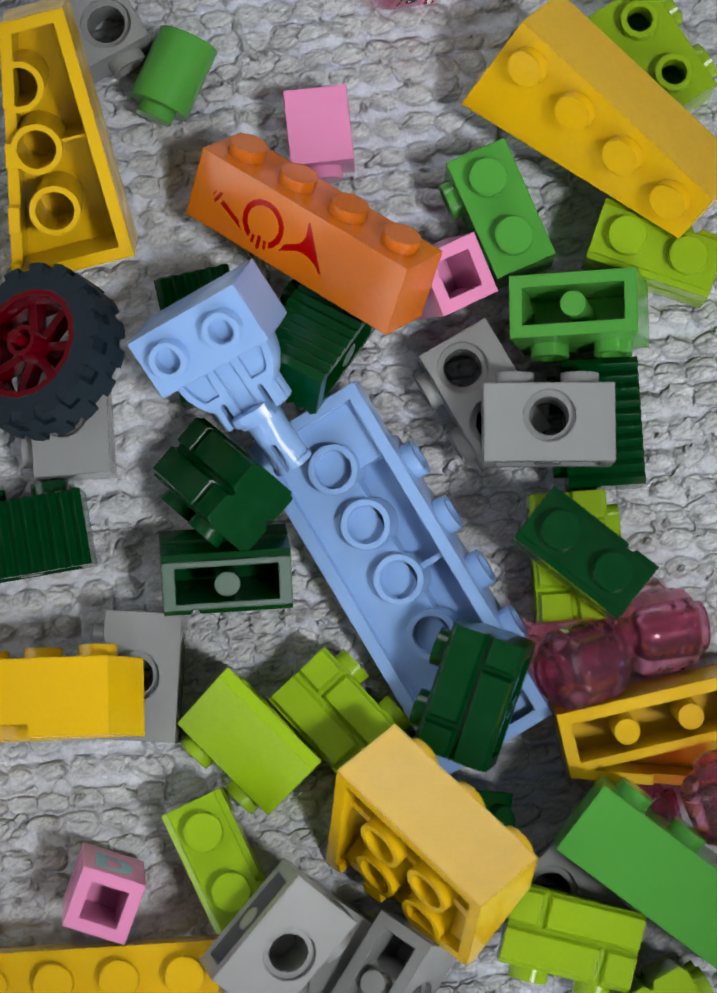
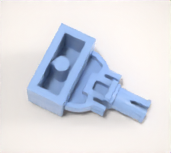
[127,259,312,477]

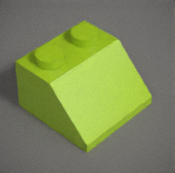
[177,667,324,815]

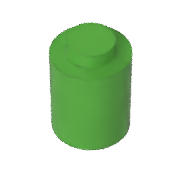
[130,25,217,127]

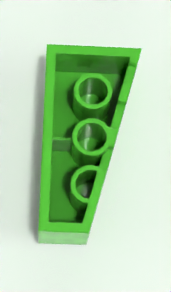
[555,774,717,969]

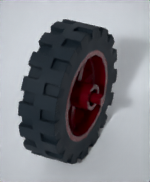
[0,262,125,441]

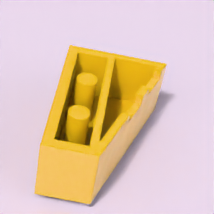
[0,644,145,743]
[552,664,717,791]

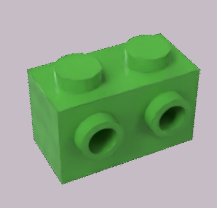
[439,138,556,289]
[509,267,649,363]

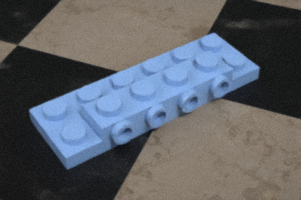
[248,381,554,775]

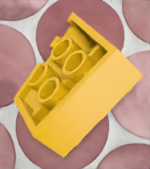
[325,724,538,966]

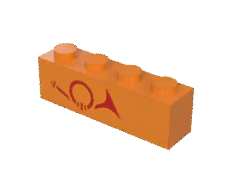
[186,132,443,335]

